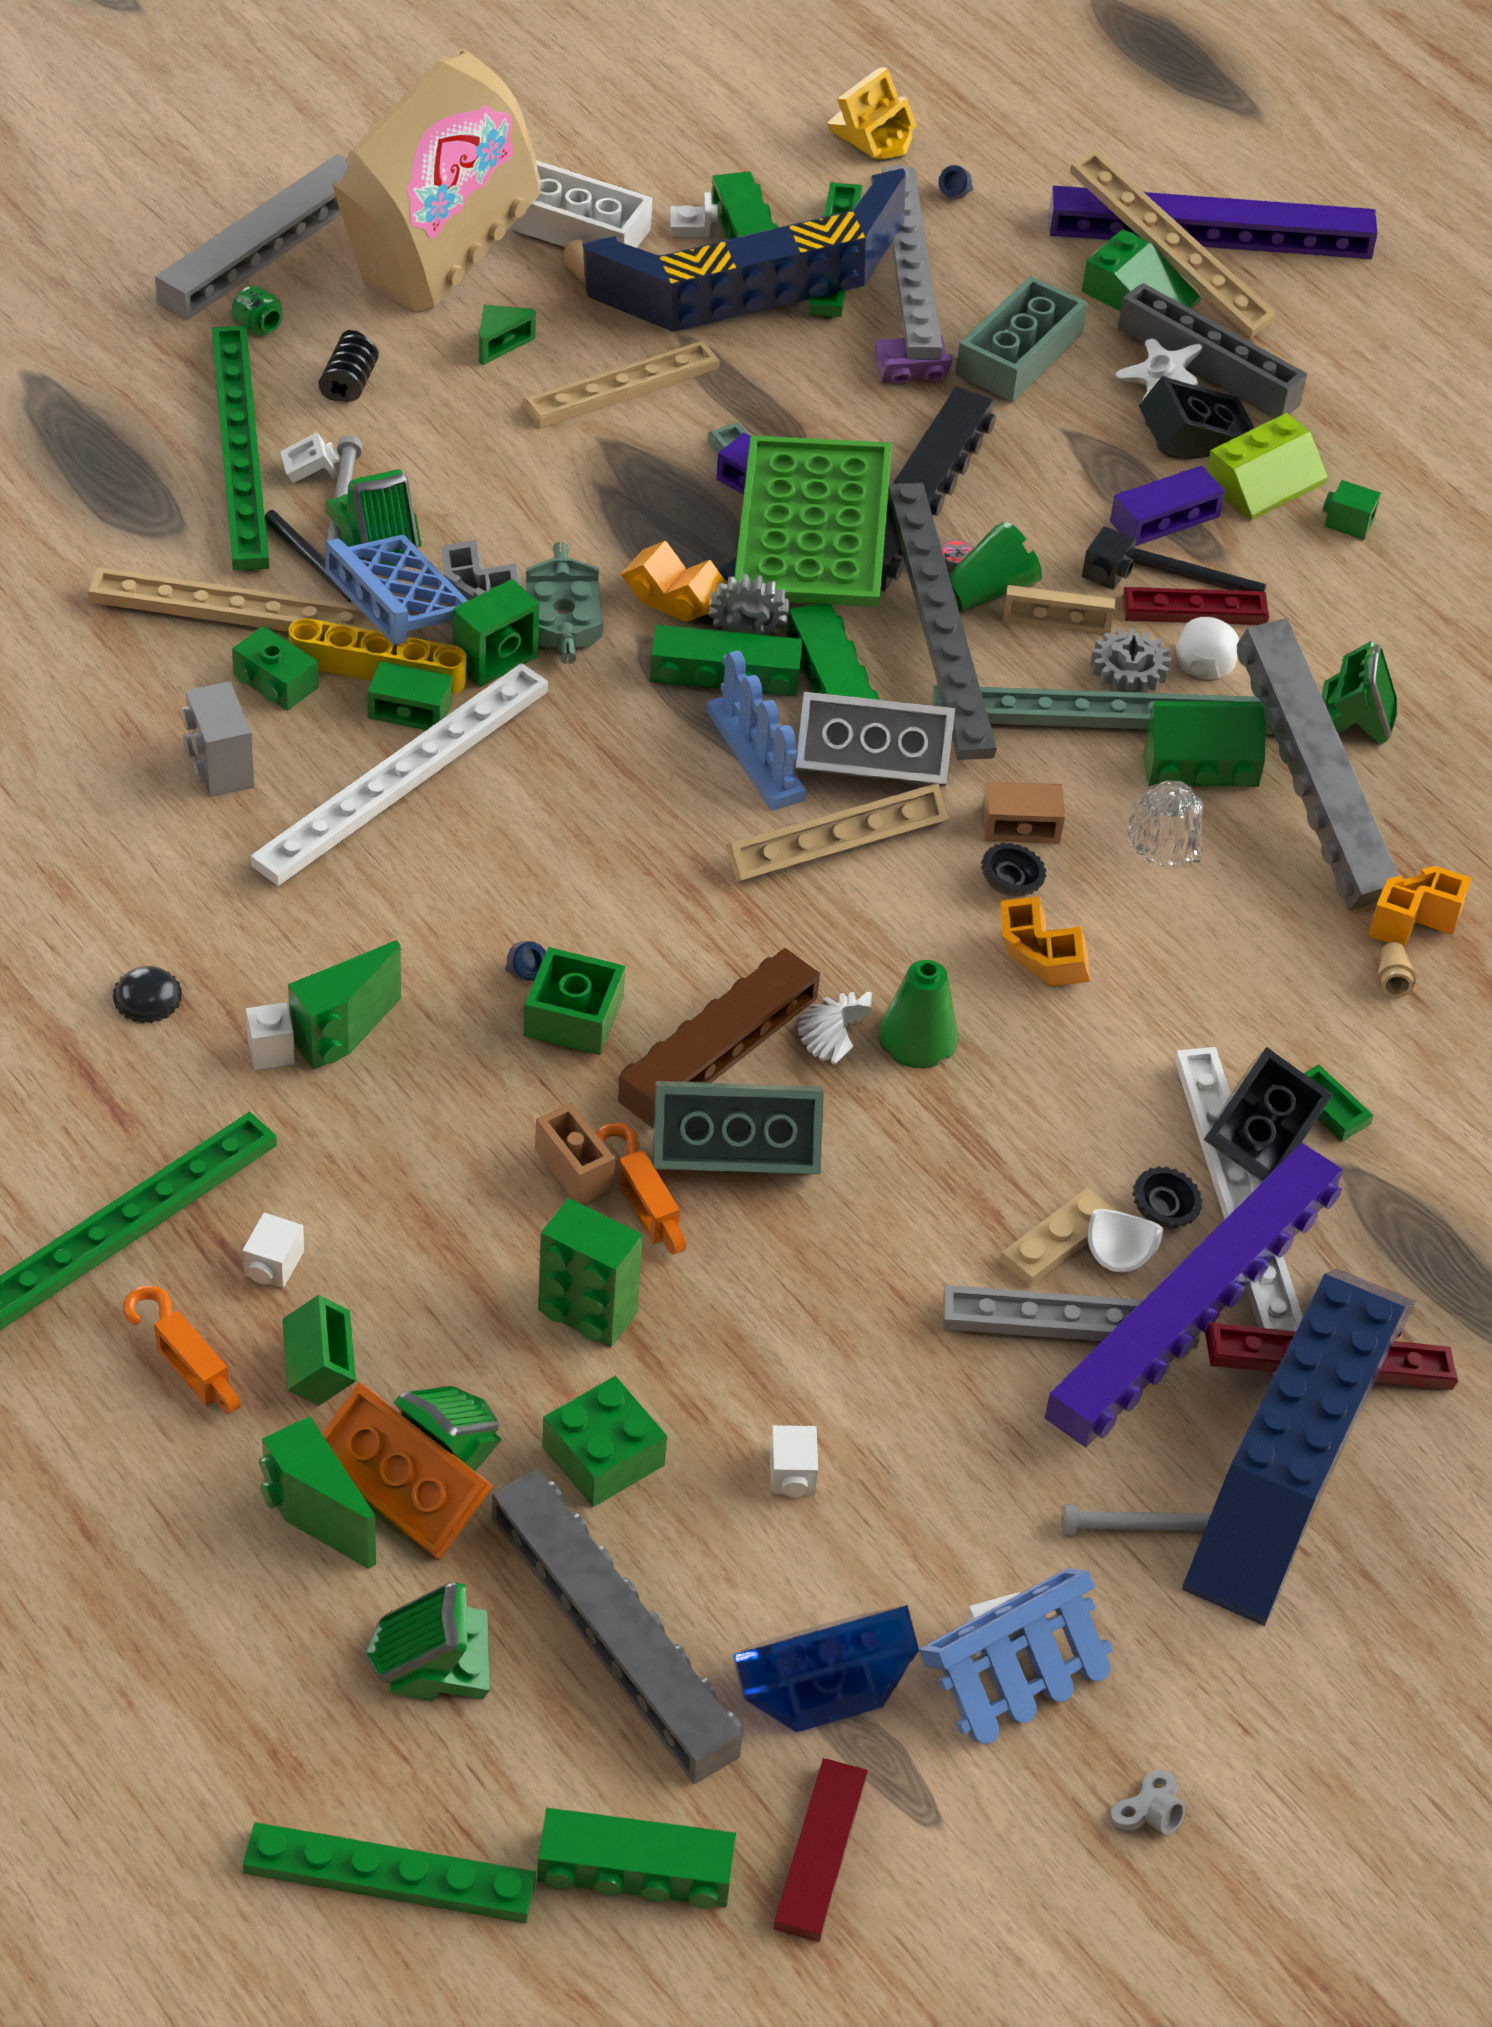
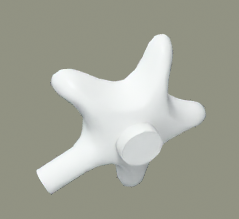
[1116,339,1202,411]

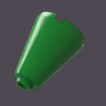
[949,521,1042,612]
[879,960,959,1068]

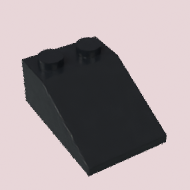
[1139,376,1255,460]
[1203,1047,1333,1182]

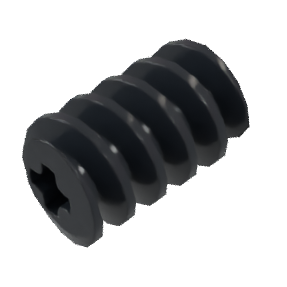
[319,330,379,402]

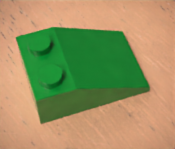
[1081,229,1201,311]
[288,940,401,1070]
[259,1416,376,1569]

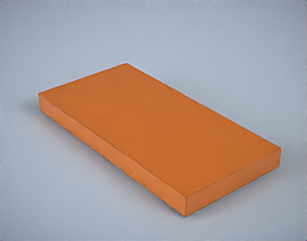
[322,1382,493,1559]

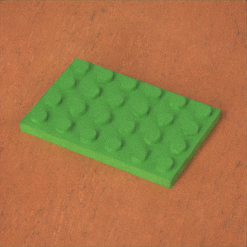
[735,435,892,607]

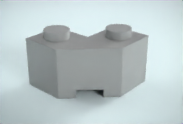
[441,540,523,601]

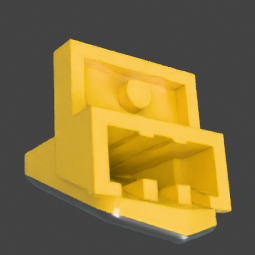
[827,67,916,161]

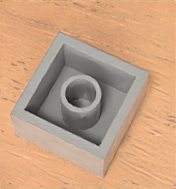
[181,681,254,797]

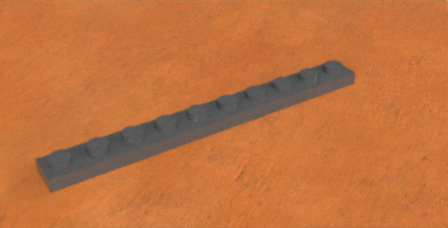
[888,483,997,760]

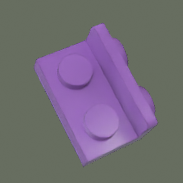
[874,335,952,384]

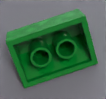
[1143,701,1266,787]

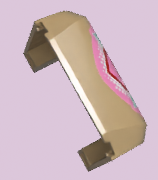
[332,49,540,313]

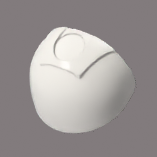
[1176,617,1239,680]
[1088,1209,1163,1272]

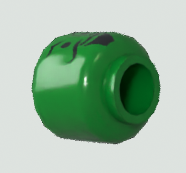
[232,285,282,336]

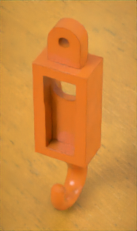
[596,1123,686,1255]
[123,1285,241,1414]

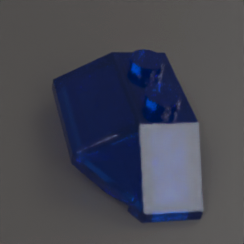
[732,1605,919,1732]

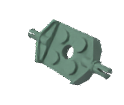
[526,542,603,664]

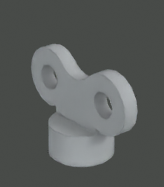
[1111,1770,1186,1835]

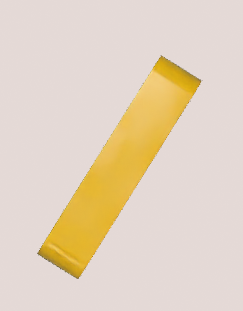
[288,618,467,695]

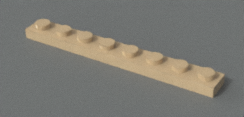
[1070,148,1277,338]
[88,567,380,632]

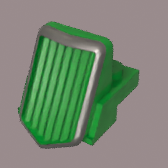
[326,469,422,567]
[1321,641,1397,744]
[393,1386,502,1472]
[365,1582,490,1701]

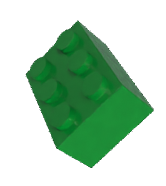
[538,1198,643,1347]

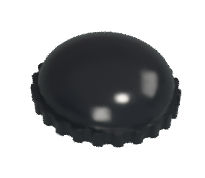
[981,843,1047,897]
[113,966,182,1023]
[1132,1166,1203,1229]

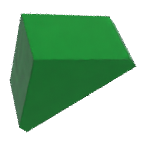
[479,304,536,365]

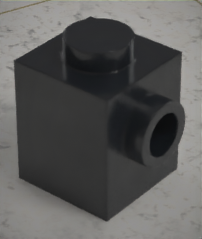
[1082,526,1136,590]

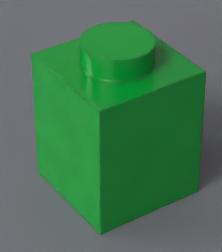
[1323,480,1381,540]

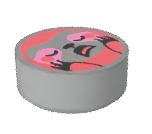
[941,539,974,572]

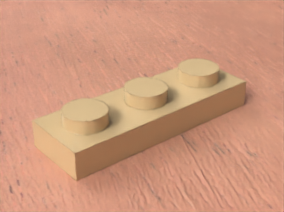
[1003,585,1116,634]
[1000,1187,1116,1287]

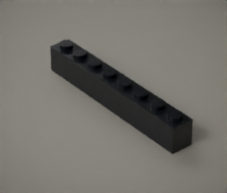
[881,387,996,592]

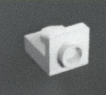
[670,192,717,238]
[280,433,340,483]

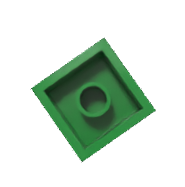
[453,579,540,688]
[524,947,626,1055]
[542,1375,667,1507]

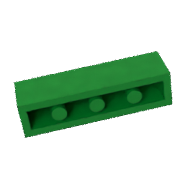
[711,171,779,240]
[786,604,880,700]
[650,625,802,696]
[537,1807,736,1908]

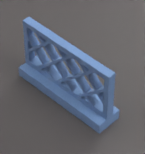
[325,534,468,645]

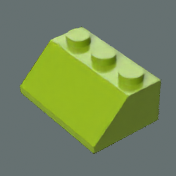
[1207,413,1328,521]

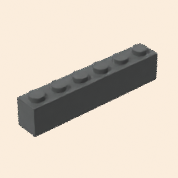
[1118,283,1307,418]

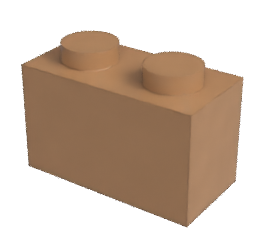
[982,782,1065,843]
[535,1102,616,1204]

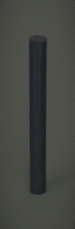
[265,510,352,602]
[1133,548,1267,592]

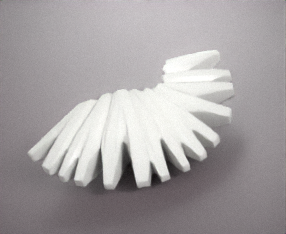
[798,992,872,1064]

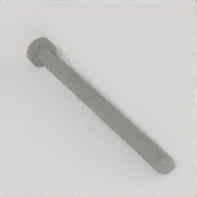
[324,436,363,560]
[1061,1504,1211,1536]

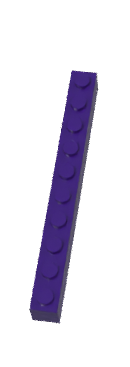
[1049,185,1378,259]
[1045,1143,1343,1448]

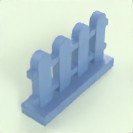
[706,650,806,811]
[918,1568,1113,1744]

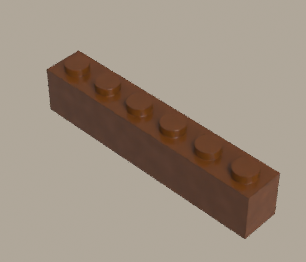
[618,948,820,1129]

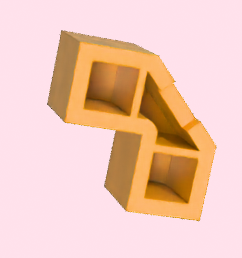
[620,540,728,622]
[1368,866,1472,948]
[1000,896,1090,987]

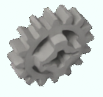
[709,574,789,636]
[1090,628,1172,693]

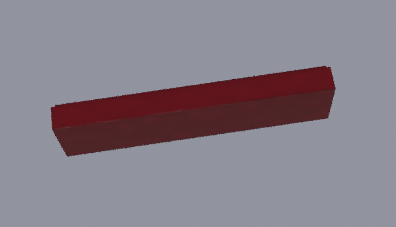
[1122,587,1269,625]
[773,1758,868,1942]

